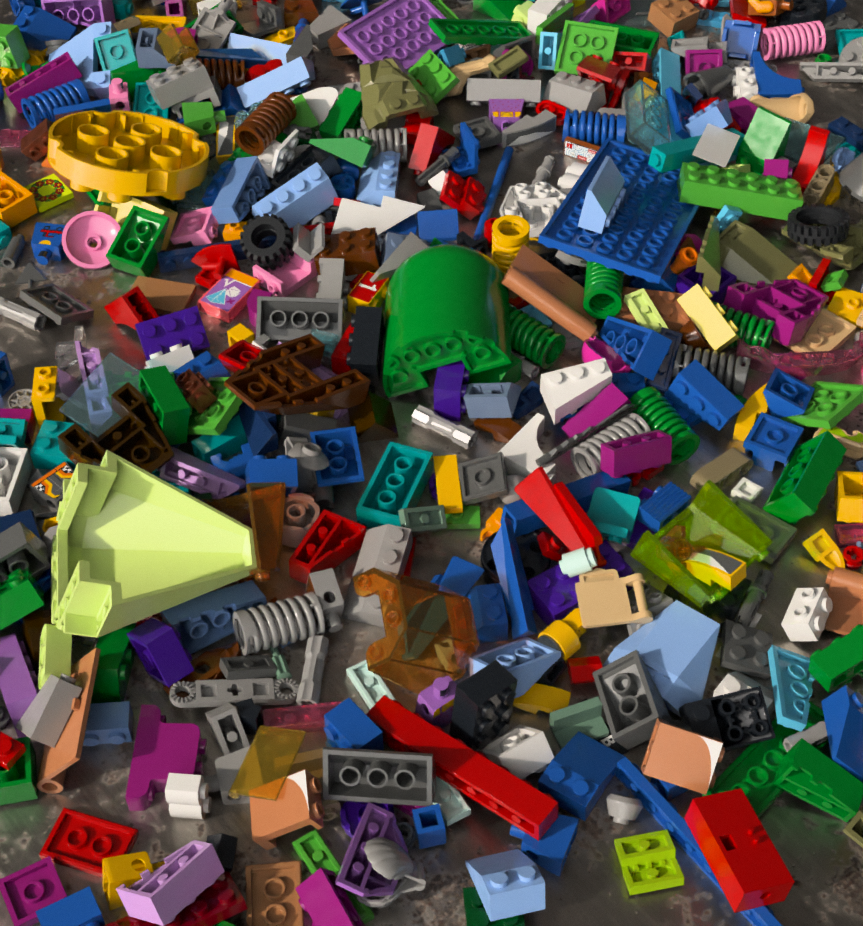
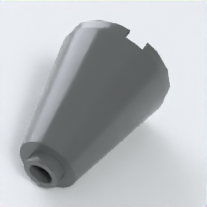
[682,66,733,100]

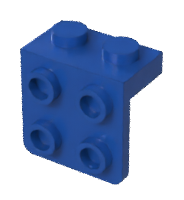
[442,122,480,177]

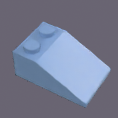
[469,637,561,699]
[465,849,546,922]

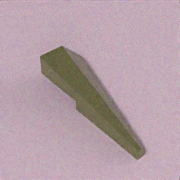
[696,215,721,292]

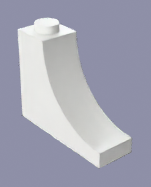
[498,413,557,484]

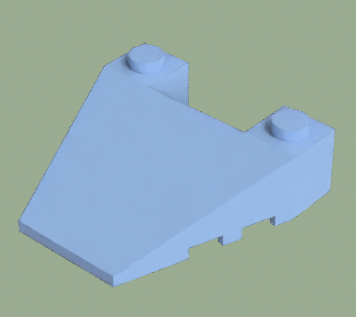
[48,21,118,99]

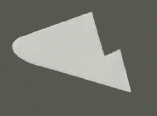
[240,87,338,136]
[331,195,425,235]

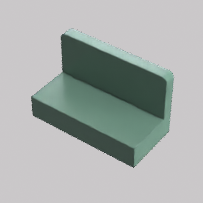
[398,505,447,535]
[549,696,609,750]

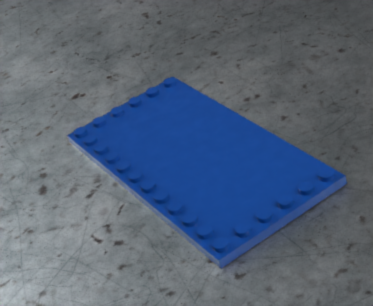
[538,138,700,284]

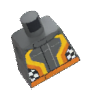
[30,461,74,512]

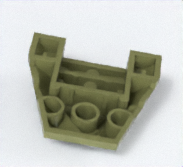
[359,57,439,132]
[781,220,863,270]

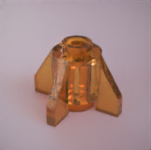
[657,525,705,576]

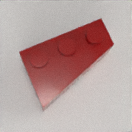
[289,509,366,585]

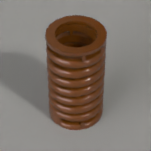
[184,57,245,90]
[234,92,297,156]

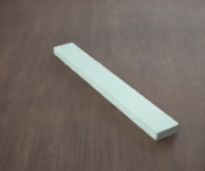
[346,659,471,826]

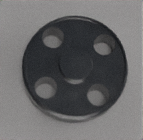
[776,0,827,26]
[480,531,551,589]

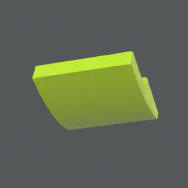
[614,829,684,896]

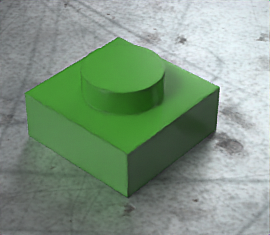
[820,269,849,293]

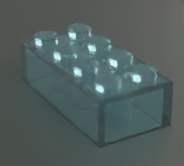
[624,79,672,155]

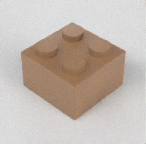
[647,0,700,37]

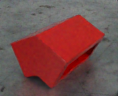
[567,656,602,685]

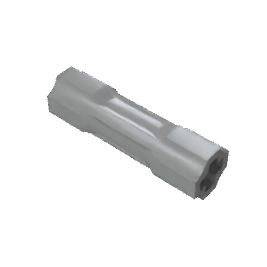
[0,295,47,331]
[412,404,478,450]
[296,635,329,711]

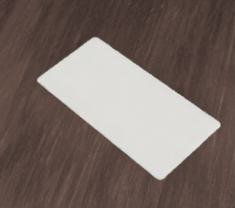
[692,123,740,167]

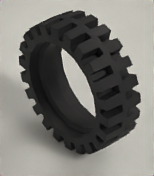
[787,204,850,246]

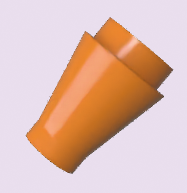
[670,247,698,274]

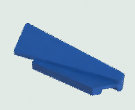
[398,556,485,661]

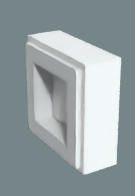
[730,477,763,504]

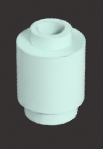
[559,547,598,578]

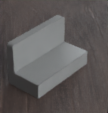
[293,222,325,262]

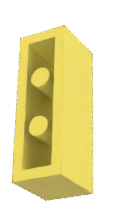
[677,283,739,353]

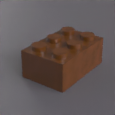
[314,227,381,276]

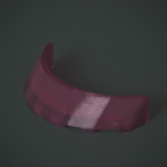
[736,332,863,377]

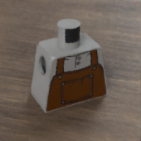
[305,568,344,633]

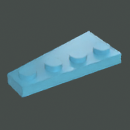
[768,645,815,732]

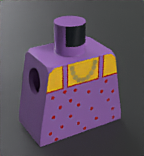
[489,99,524,133]
[415,676,457,729]

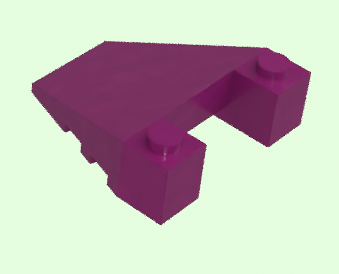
[723,279,829,346]

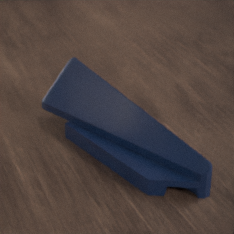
[238,401,279,456]

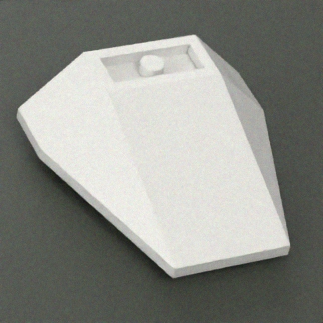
[500,182,567,238]

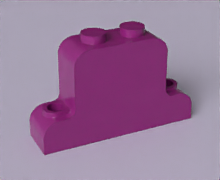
[125,704,207,811]

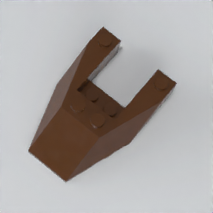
[224,333,371,415]

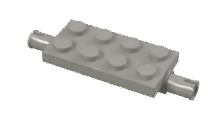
[177,0,236,66]

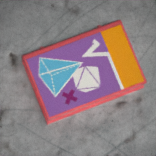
[197,268,262,324]

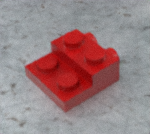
[440,170,487,221]

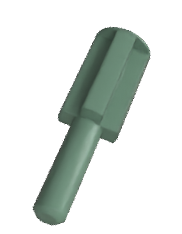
[270,646,292,680]

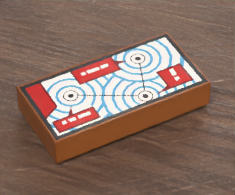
[563,136,600,163]

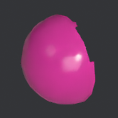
[582,337,632,373]

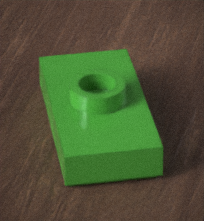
[444,506,480,530]

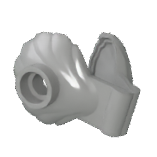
[284,436,329,493]
[355,837,426,908]

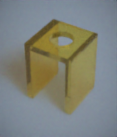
[157,23,200,65]

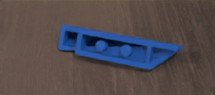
[178,47,267,68]
[490,517,538,640]

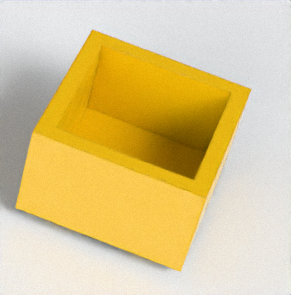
[834,471,863,523]

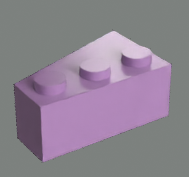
[116,840,225,926]

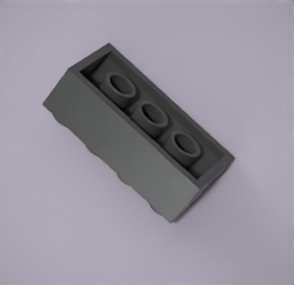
[256,296,345,344]
[323,747,436,806]

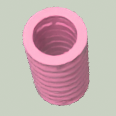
[759,20,826,61]

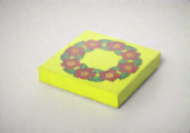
[24,173,74,213]

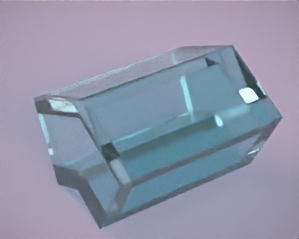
[311,329,338,358]

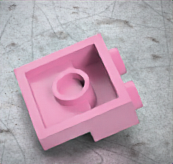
[170,206,221,247]

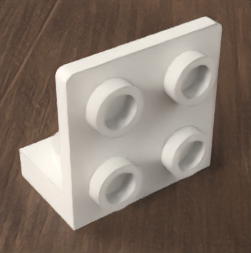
[258,129,299,178]

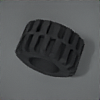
[239,213,294,271]

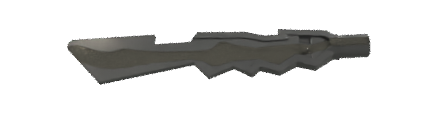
[536,404,639,467]

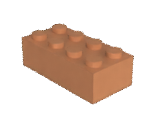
[614,287,697,332]

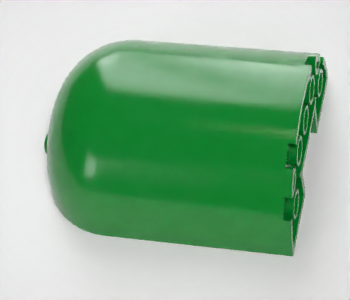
[383,244,512,398]

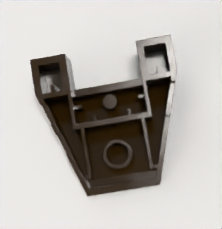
[57,382,174,474]

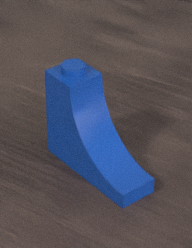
[749,51,805,98]

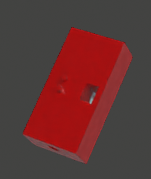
[684,788,795,913]

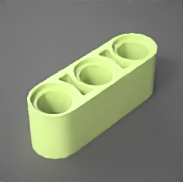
[38,624,72,689]

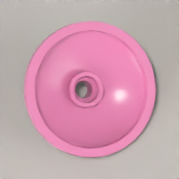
[62,211,121,270]

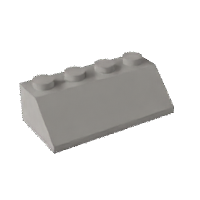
[467,78,541,108]
[342,524,413,628]

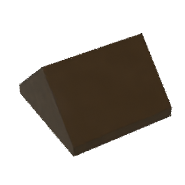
[348,391,399,443]
[22,609,74,676]

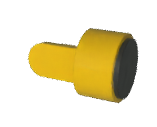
[538,608,586,662]

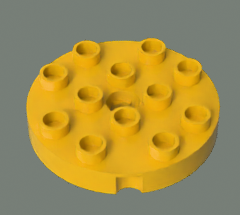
[47,110,210,203]

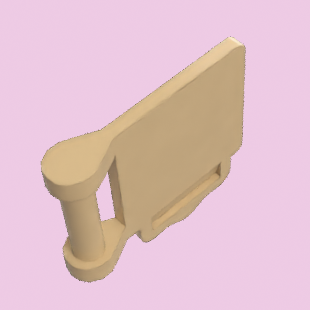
[575,568,653,628]

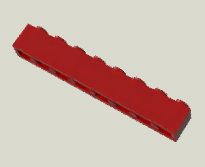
[366,695,558,841]

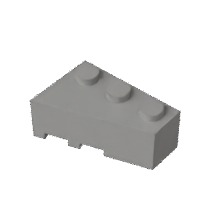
[316,258,350,322]

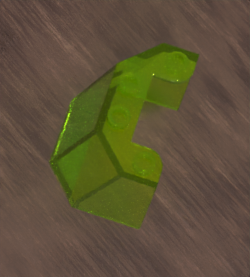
[630,480,773,608]

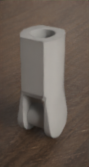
[783,721,828,752]

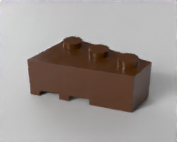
[284,0,319,29]

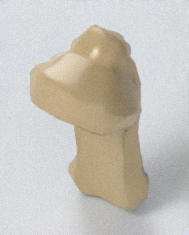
[447,54,498,97]
[750,93,815,125]

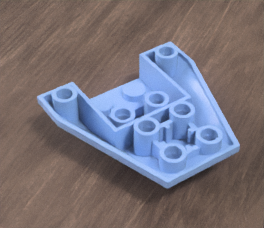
[602,600,721,716]

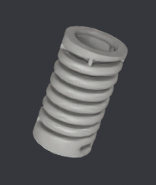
[344,128,407,163]
[570,413,651,478]
[232,591,325,656]

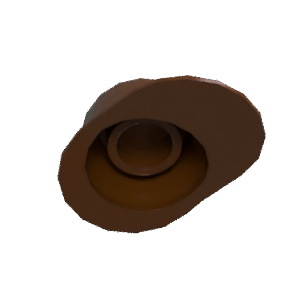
[677,315,720,355]

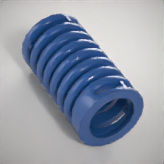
[21,78,90,129]
[562,108,628,146]

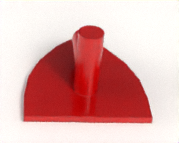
[191,244,241,280]

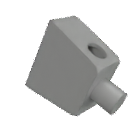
[204,744,264,805]

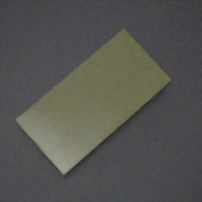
[488,45,529,79]

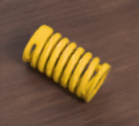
[491,215,530,291]

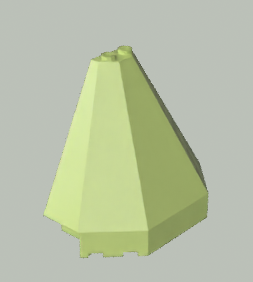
[51,450,259,638]

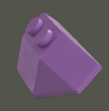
[335,802,408,897]

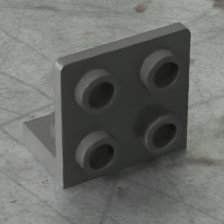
[241,0,283,38]

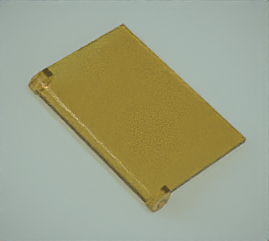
[228,725,306,801]

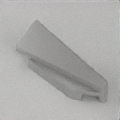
[800,62,863,83]

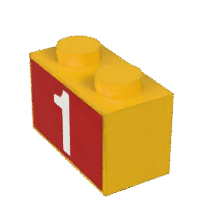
[347,271,389,313]

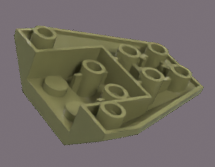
[719,220,798,285]

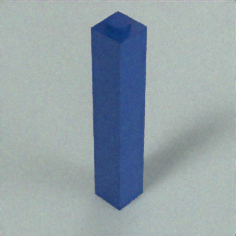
[500,471,631,537]

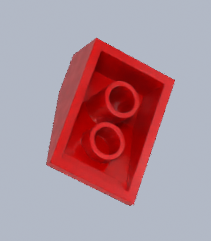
[576,54,622,92]

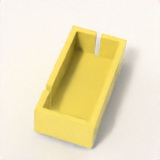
[94,191,178,251]

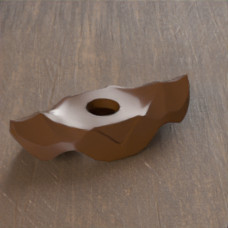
[163,642,241,699]

